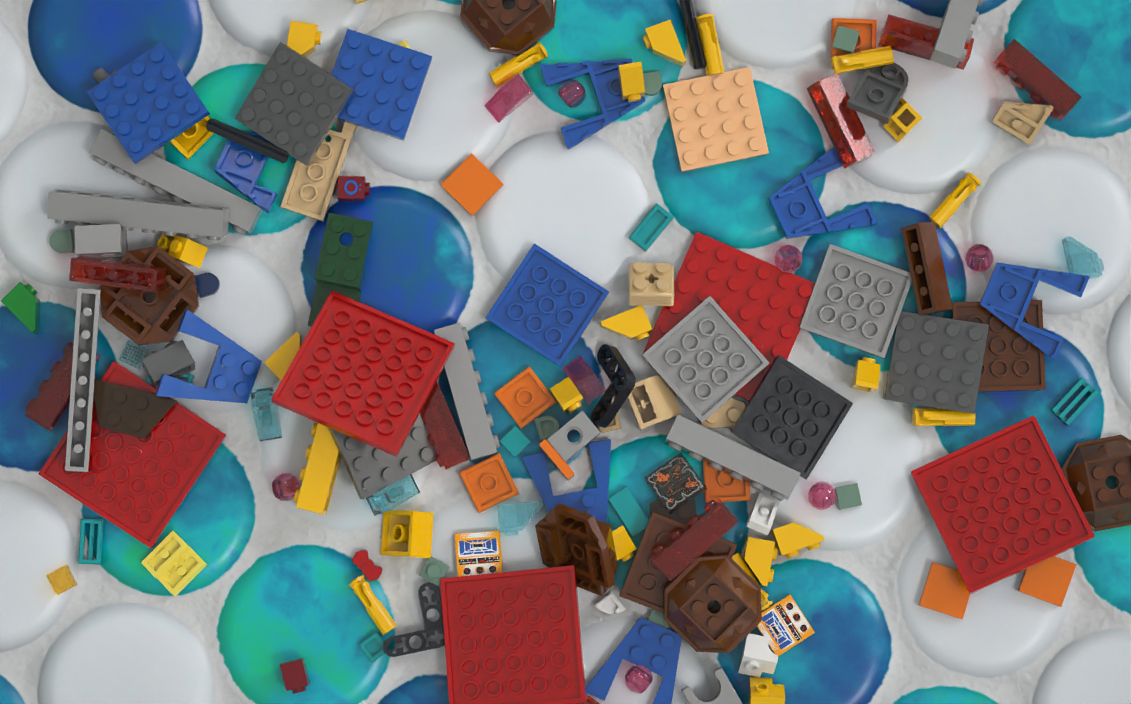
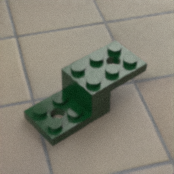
[308,213,373,327]

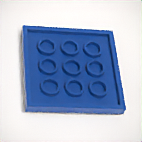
[332,29,432,141]
[87,42,210,164]
[485,243,609,367]

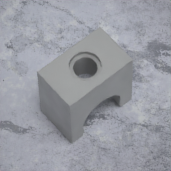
[74,224,128,260]
[547,411,600,462]
[681,667,742,704]

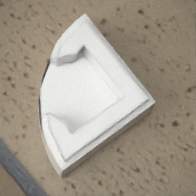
[594,592,625,614]

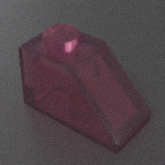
[485,74,533,123]
[562,356,606,405]

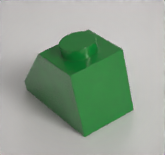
[1,282,40,334]

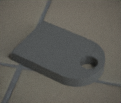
[847,63,908,124]

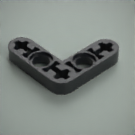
[591,344,636,428]
[383,583,445,657]

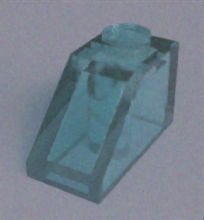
[1062,236,1104,279]
[251,387,282,441]
[366,474,420,516]
[497,501,543,536]

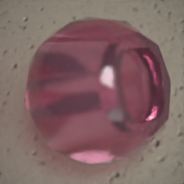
[557,80,586,108]
[965,244,994,272]
[774,245,803,273]
[272,473,300,501]
[808,481,837,510]
[625,665,653,694]

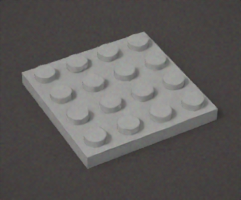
[799,244,912,359]
[642,296,769,423]

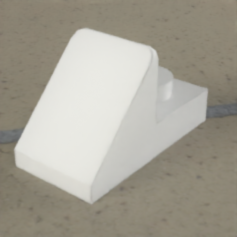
[746,492,780,536]

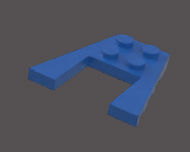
[540,59,645,150]
[768,143,877,239]
[979,262,1090,360]
[155,310,262,403]
[522,439,611,523]
[585,617,682,704]

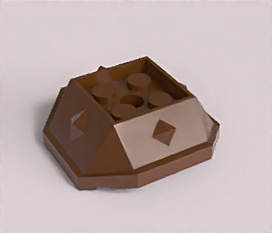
[460,0,557,56]
[100,246,199,345]
[1061,435,1131,532]
[535,504,618,596]
[664,555,762,653]

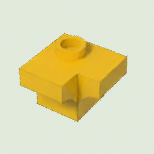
[883,98,923,142]
[748,677,785,704]

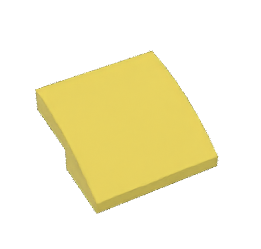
[141,531,208,597]

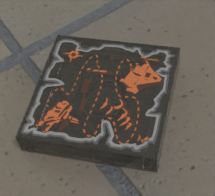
[644,453,707,514]

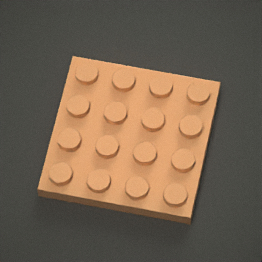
[663,67,769,172]

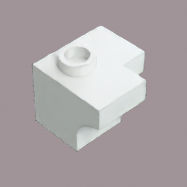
[738,633,778,677]

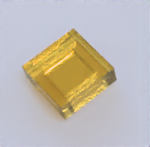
[46,565,78,595]

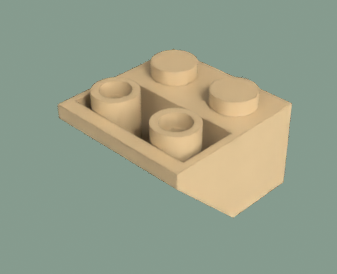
[627,375,682,431]

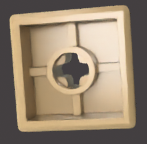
[628,262,674,306]

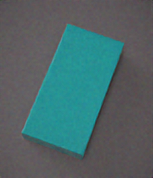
[629,203,674,252]
[608,487,648,537]

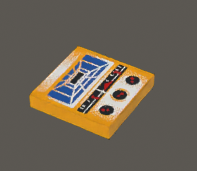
[455,531,503,577]
[757,594,815,656]

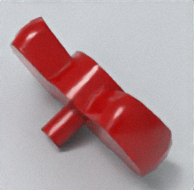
[352,550,383,581]

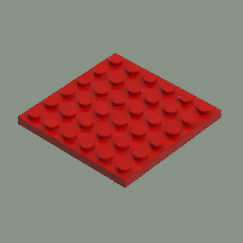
[643,231,815,401]
[272,291,455,457]
[38,361,227,548]
[911,415,1095,594]
[440,565,587,704]

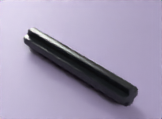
[679,0,706,70]
[206,118,289,163]

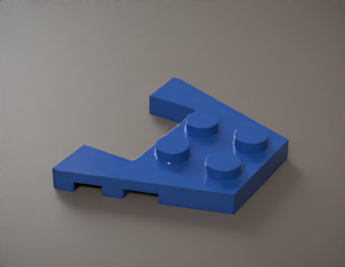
[215,132,277,213]

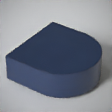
[195,273,220,298]

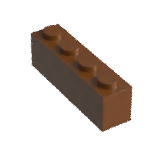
[901,222,953,316]

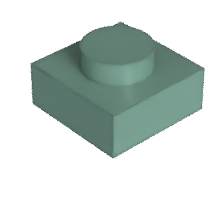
[419,557,449,587]

